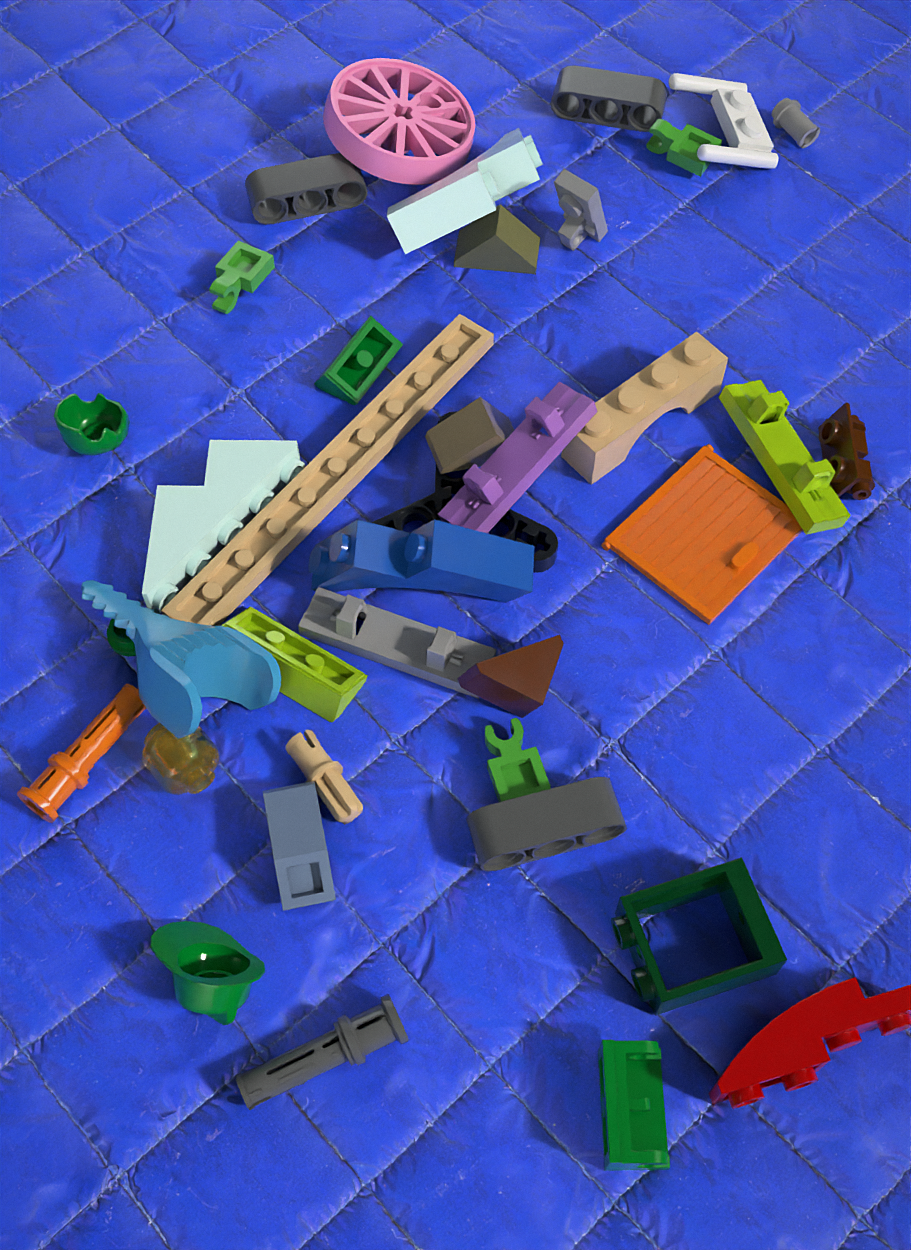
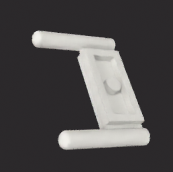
[668,73,778,169]

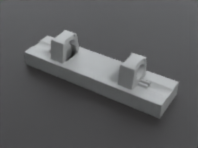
[298,587,496,699]

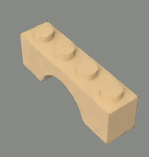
[561,331,728,485]

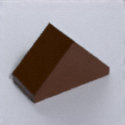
[457,635,564,718]

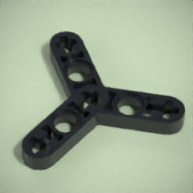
[372,411,558,573]

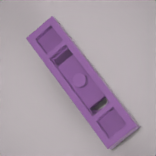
[438,382,598,533]

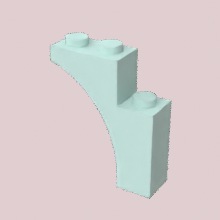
[387,128,543,254]

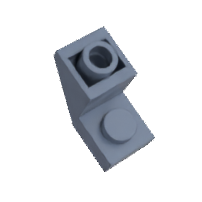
[263,781,336,911]

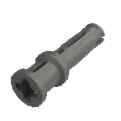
[235,994,409,1110]

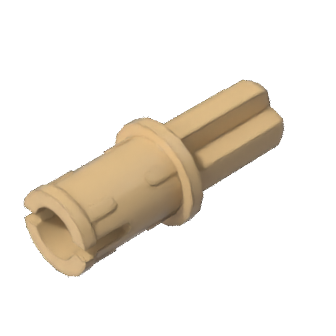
[286,730,363,824]

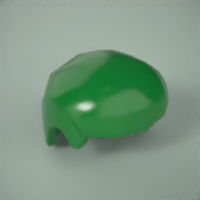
[53,393,130,456]

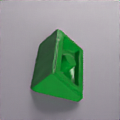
[314,316,403,406]

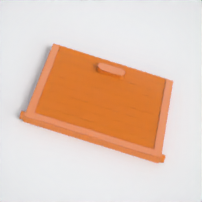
[601,444,803,625]

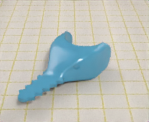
[81,580,281,739]

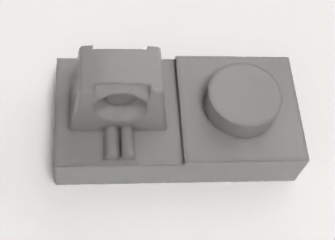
[554,169,608,251]

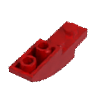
[708,977,911,1109]

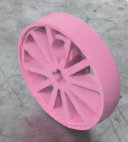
[323,58,475,185]

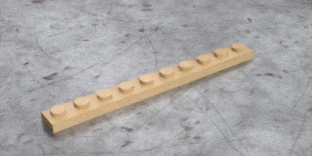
[161,314,494,626]

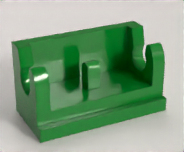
[598,1040,670,1171]

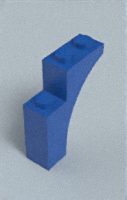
[308,519,535,603]

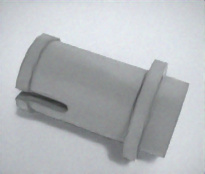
[771,98,820,148]

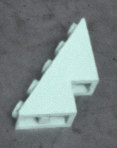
[142,440,305,614]

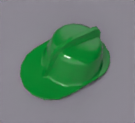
[150,921,265,1025]

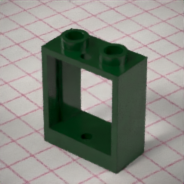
[611,857,787,1016]

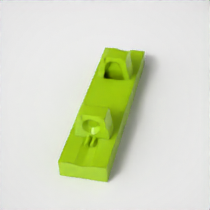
[718,380,851,535]

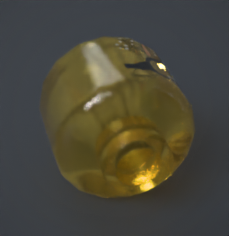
[142,723,220,795]

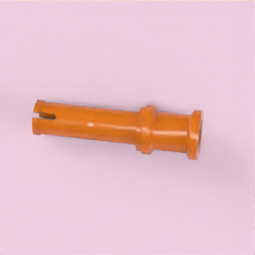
[17,683,146,823]

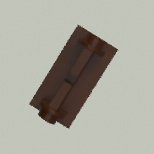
[818,402,875,500]

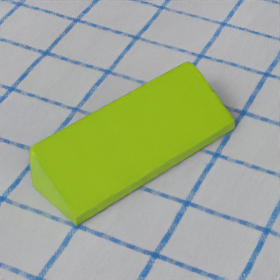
[221,607,368,722]

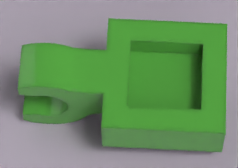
[646,119,722,177]
[209,240,275,314]

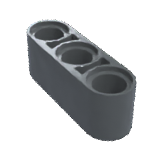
[550,65,668,132]
[245,153,368,224]
[466,777,627,871]

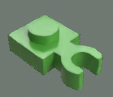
[485,718,551,802]

